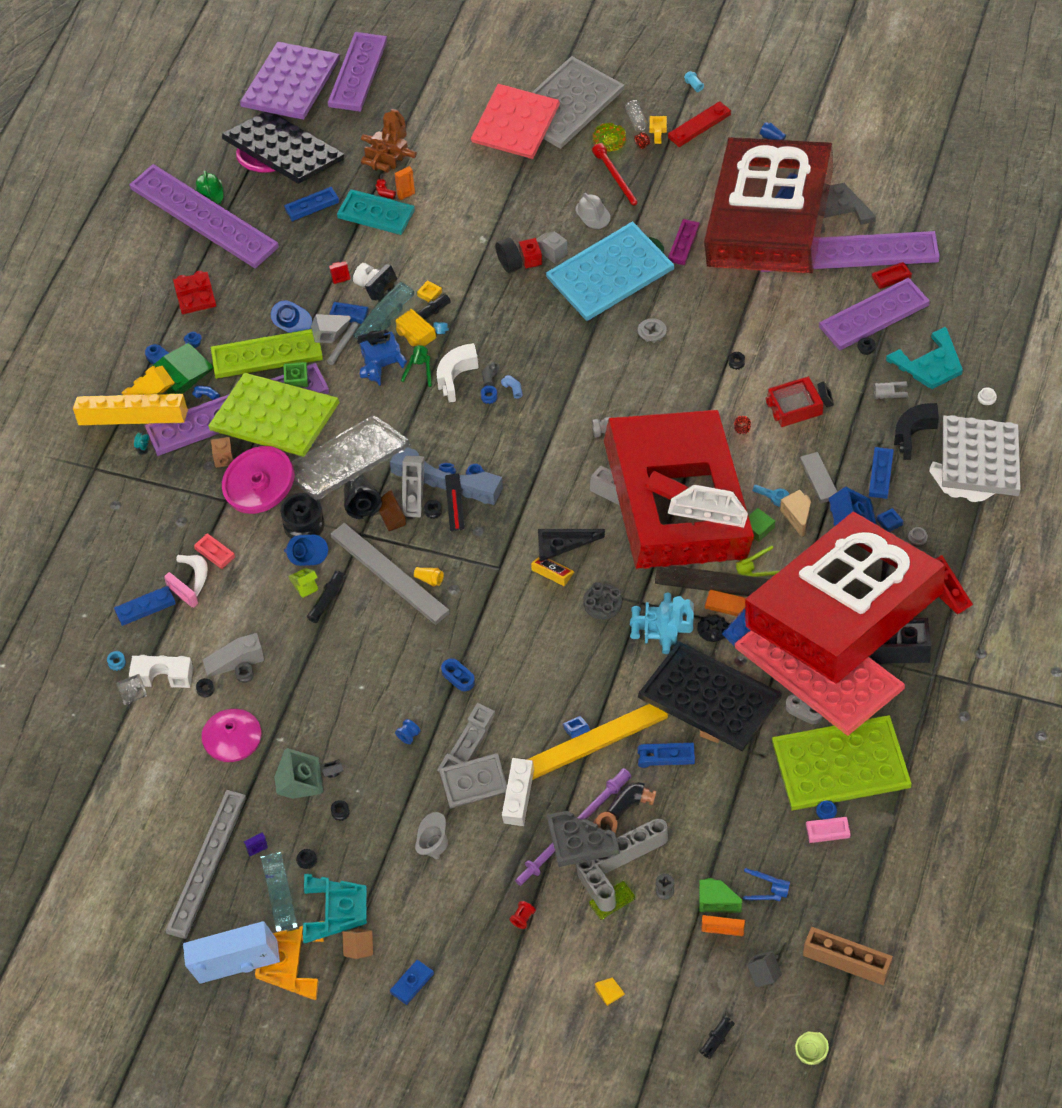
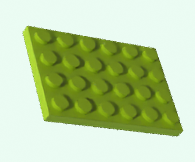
[208,373,340,457]
[772,715,912,811]

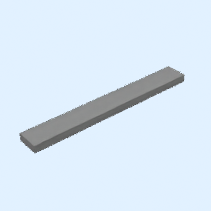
[331,523,450,625]
[166,790,246,939]

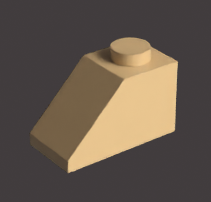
[780,490,811,537]

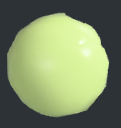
[795,1031,829,1065]

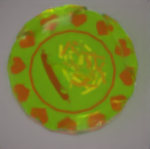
[592,123,626,152]

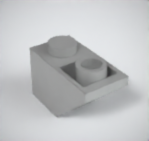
[311,314,351,343]

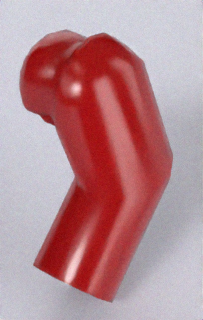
[375,179,396,200]

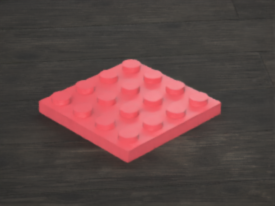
[471,84,560,159]

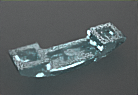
[261,852,298,932]

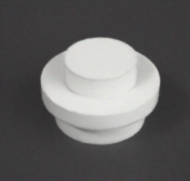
[978,388,997,405]

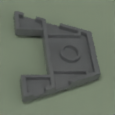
[809,183,876,235]

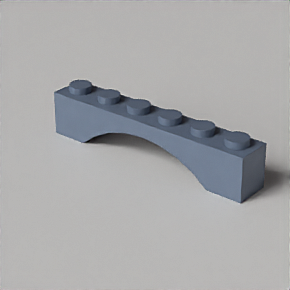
[390,445,503,505]

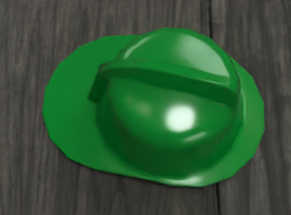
[195,170,224,205]

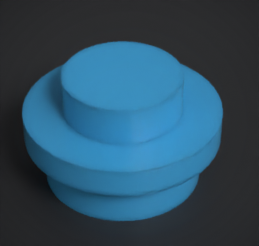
[432,322,449,334]

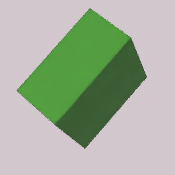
[284,362,308,388]
[749,508,775,542]

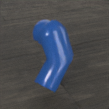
[192,385,220,400]

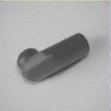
[482,362,500,386]

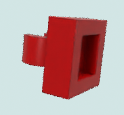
[329,261,351,284]

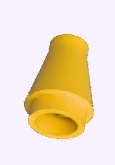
[414,567,444,587]

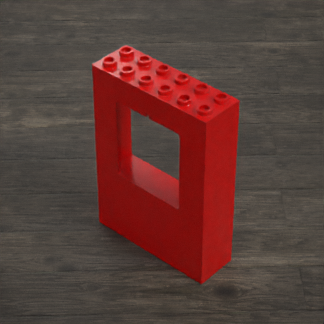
[604,410,754,569]

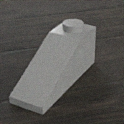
[402,456,424,517]
[203,633,264,677]

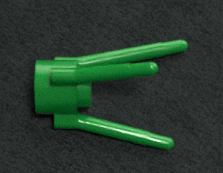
[401,345,432,387]

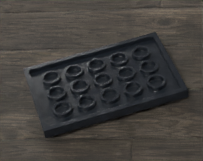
[222,112,344,184]
[638,641,782,751]

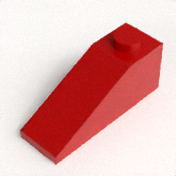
[935,555,973,615]

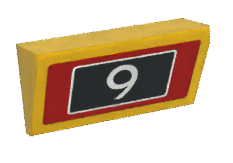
[531,557,574,586]

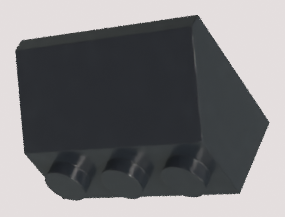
[870,618,931,664]

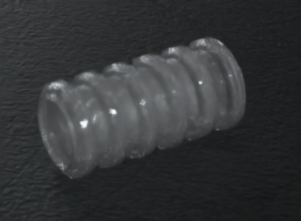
[625,100,648,131]

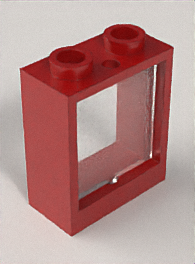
[765,376,824,428]

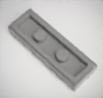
[800,452,837,504]

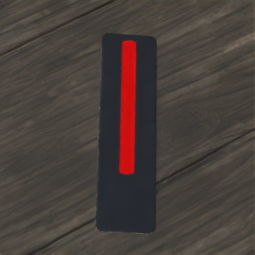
[445,473,465,531]

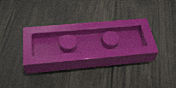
[668,219,700,266]

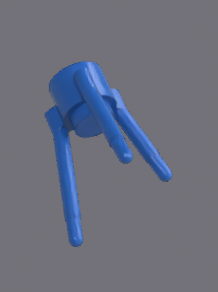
[743,868,790,901]

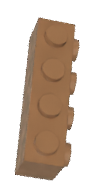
[803,927,893,986]

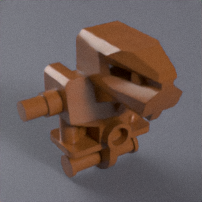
[361,109,417,173]

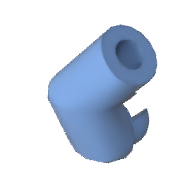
[501,375,523,399]

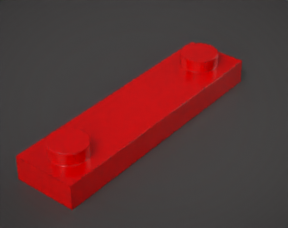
[668,101,731,147]

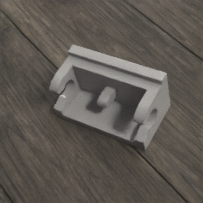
[590,466,620,505]

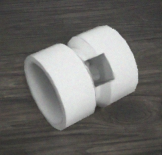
[353,263,380,288]

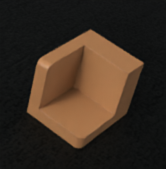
[343,928,373,959]

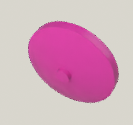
[222,446,295,514]

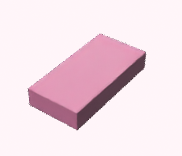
[164,572,198,608]
[806,817,850,843]

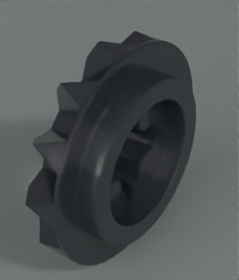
[697,614,728,642]

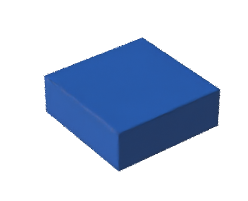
[876,508,903,532]
[563,716,590,739]

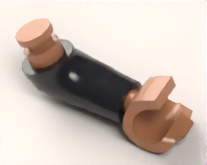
[593,782,656,833]

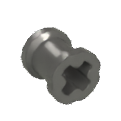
[656,874,674,900]

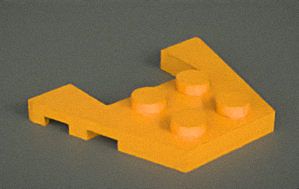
[255,921,325,1000]

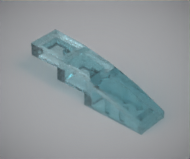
[353,282,414,340]

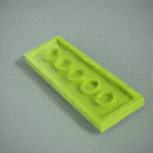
[211,329,323,379]

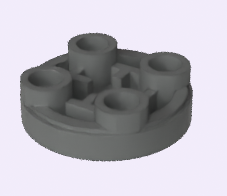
[583,582,622,620]

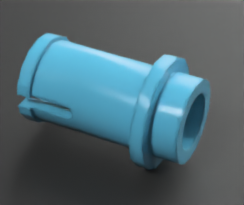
[684,71,704,92]

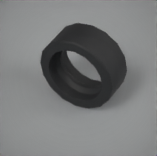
[495,237,522,273]

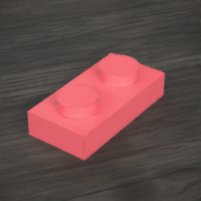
[194,533,235,569]

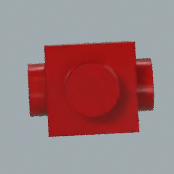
[519,238,542,269]

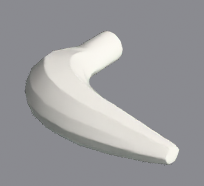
[177,555,208,596]

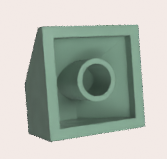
[274,748,323,799]

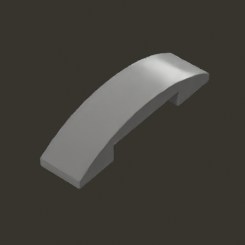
[437,703,495,773]

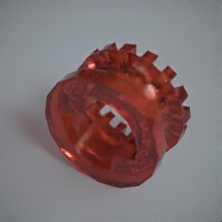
[634,132,650,149]
[734,416,751,434]

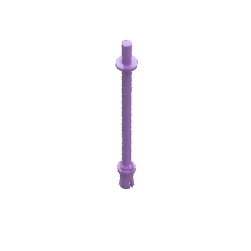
[515,768,632,886]

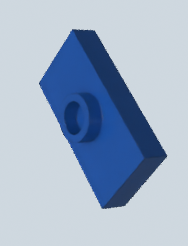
[329,302,369,324]
[390,960,434,1005]

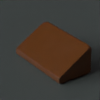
[379,490,406,531]

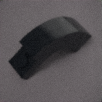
[894,403,939,460]

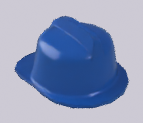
[271,300,312,333]
[284,535,328,566]

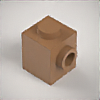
[211,437,233,468]

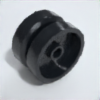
[280,493,325,539]

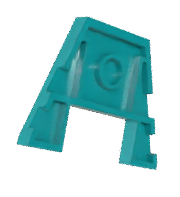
[886,327,963,389]
[303,874,367,943]

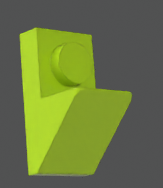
[288,568,318,598]

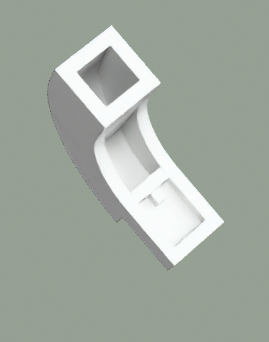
[437,343,478,403]

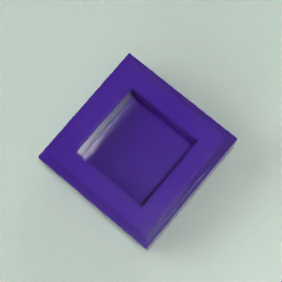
[244,832,268,856]

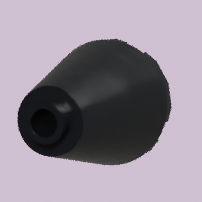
[344,469,382,519]

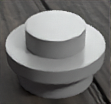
[908,527,928,546]

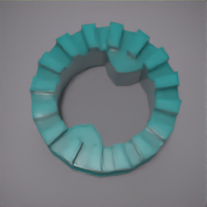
[134,432,149,450]

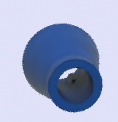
[759,122,786,143]

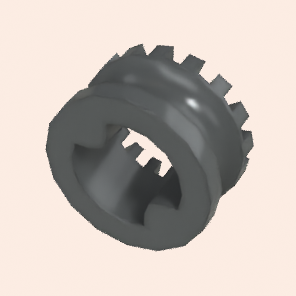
[235,663,254,683]

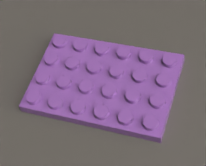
[240,42,340,120]

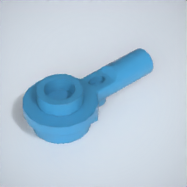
[752,485,789,507]

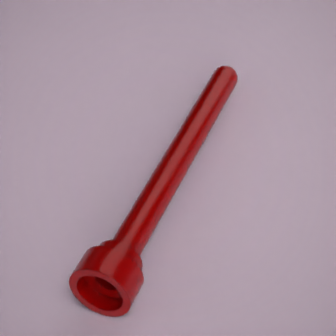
[592,143,638,206]

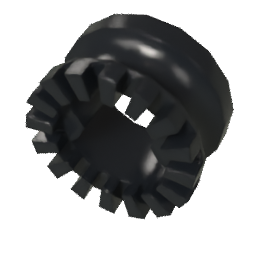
[729,352,745,370]
[424,500,442,519]
[196,678,214,698]
[331,800,350,821]

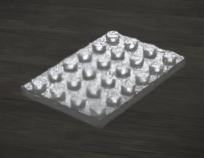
[292,415,411,500]

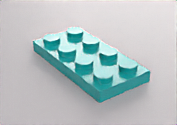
[337,189,415,235]

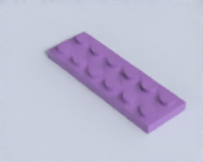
[328,32,387,112]
[819,278,930,351]

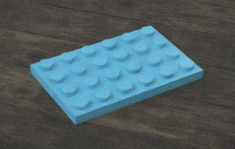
[546,221,674,321]

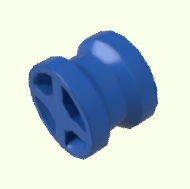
[395,719,421,744]

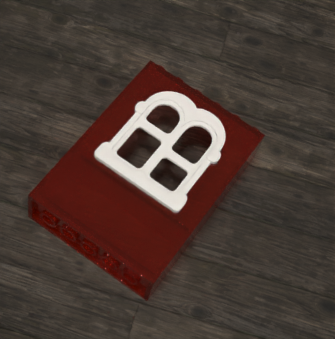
[704,137,833,273]

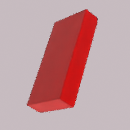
[871,262,912,289]
[645,471,688,500]

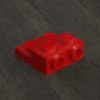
[173,271,216,315]

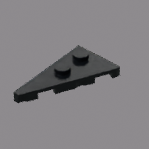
[538,529,605,561]

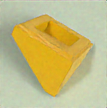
[595,977,625,1006]

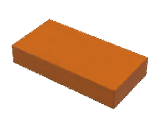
[394,166,415,200]
[705,589,746,616]
[702,915,745,936]

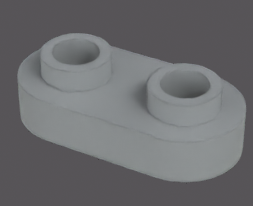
[786,694,823,724]

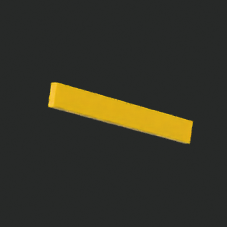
[527,704,668,780]

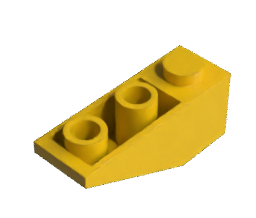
[122,366,175,395]

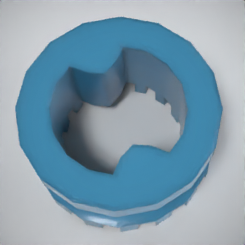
[107,651,126,671]

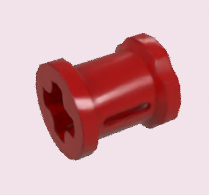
[509,901,536,929]

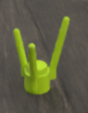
[735,546,780,579]

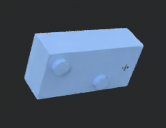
[183,921,280,984]

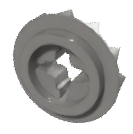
[638,318,667,343]

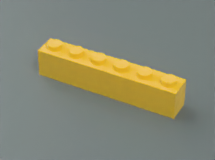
[73,394,188,425]

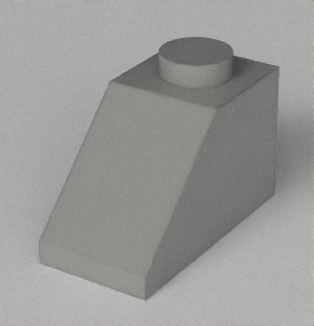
[536,231,568,264]

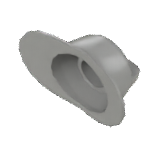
[575,193,610,229]
[415,812,448,859]

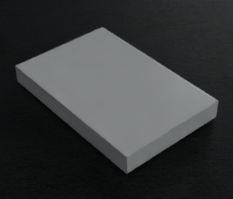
[439,753,507,809]

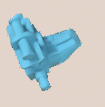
[630,593,694,654]

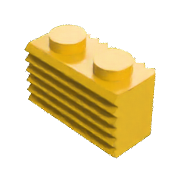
[396,309,436,347]

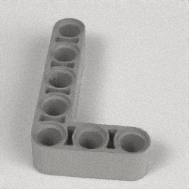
[576,819,668,912]

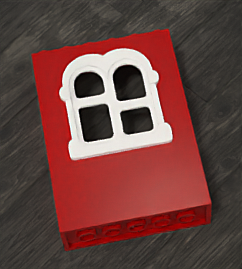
[745,512,945,684]

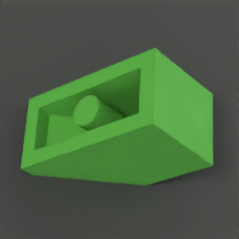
[699,878,742,913]

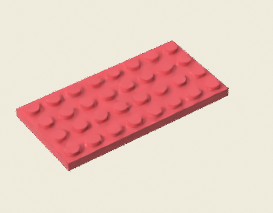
[735,631,905,736]

